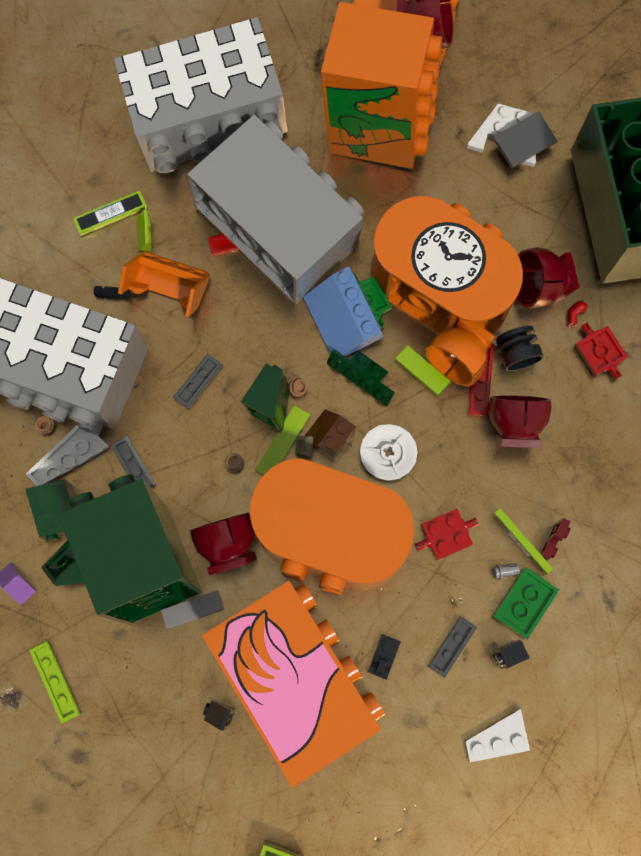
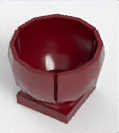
[397,0,454,49]
[516,247,580,309]
[488,395,552,448]
[190,512,257,575]

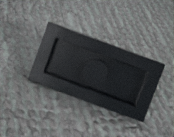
[368,634,401,680]

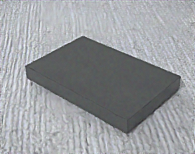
[493,111,558,169]

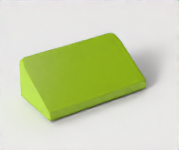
[136,209,152,252]

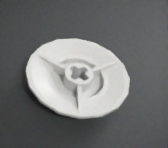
[360,424,418,481]

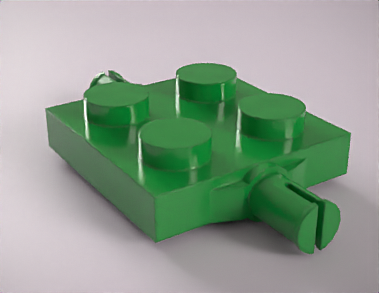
[353,272,392,328]

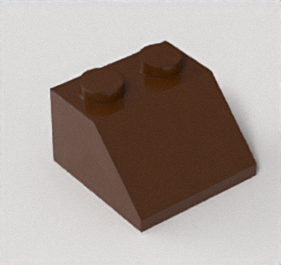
[305,409,356,462]

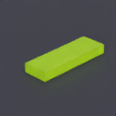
[395,345,450,397]

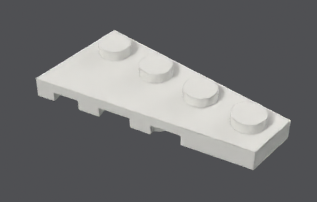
[26,425,110,486]

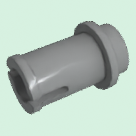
[493,563,519,580]

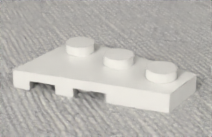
[465,709,530,762]

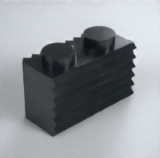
[492,640,529,669]

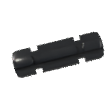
[94,286,131,299]

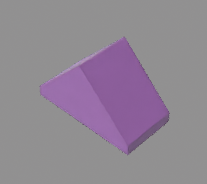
[0,562,37,605]

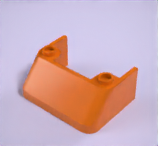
[118,252,210,317]

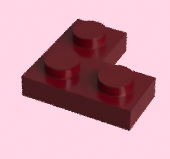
[540,518,571,561]

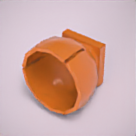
[425,319,495,387]

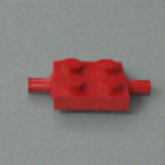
[574,322,628,380]
[415,509,479,560]

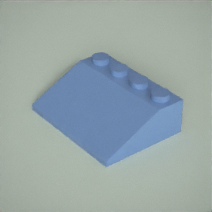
[303,266,385,357]

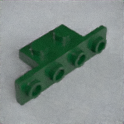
[327,350,395,406]

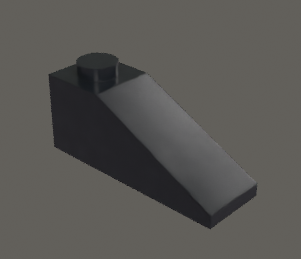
[203,700,236,731]

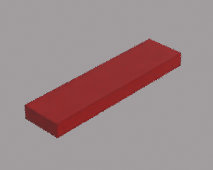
[468,343,495,417]

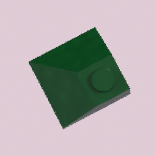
[41,540,84,586]

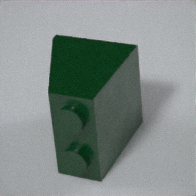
[241,364,289,432]
[26,479,76,542]

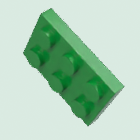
[493,567,559,640]

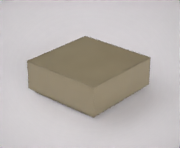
[296,436,313,456]

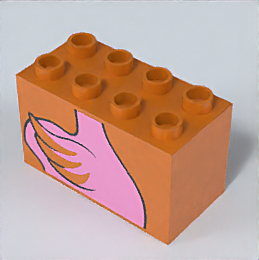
[202,581,385,788]

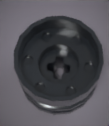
[496,325,544,371]

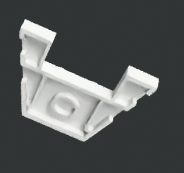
[467,104,536,167]

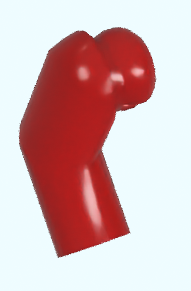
[568,301,588,326]

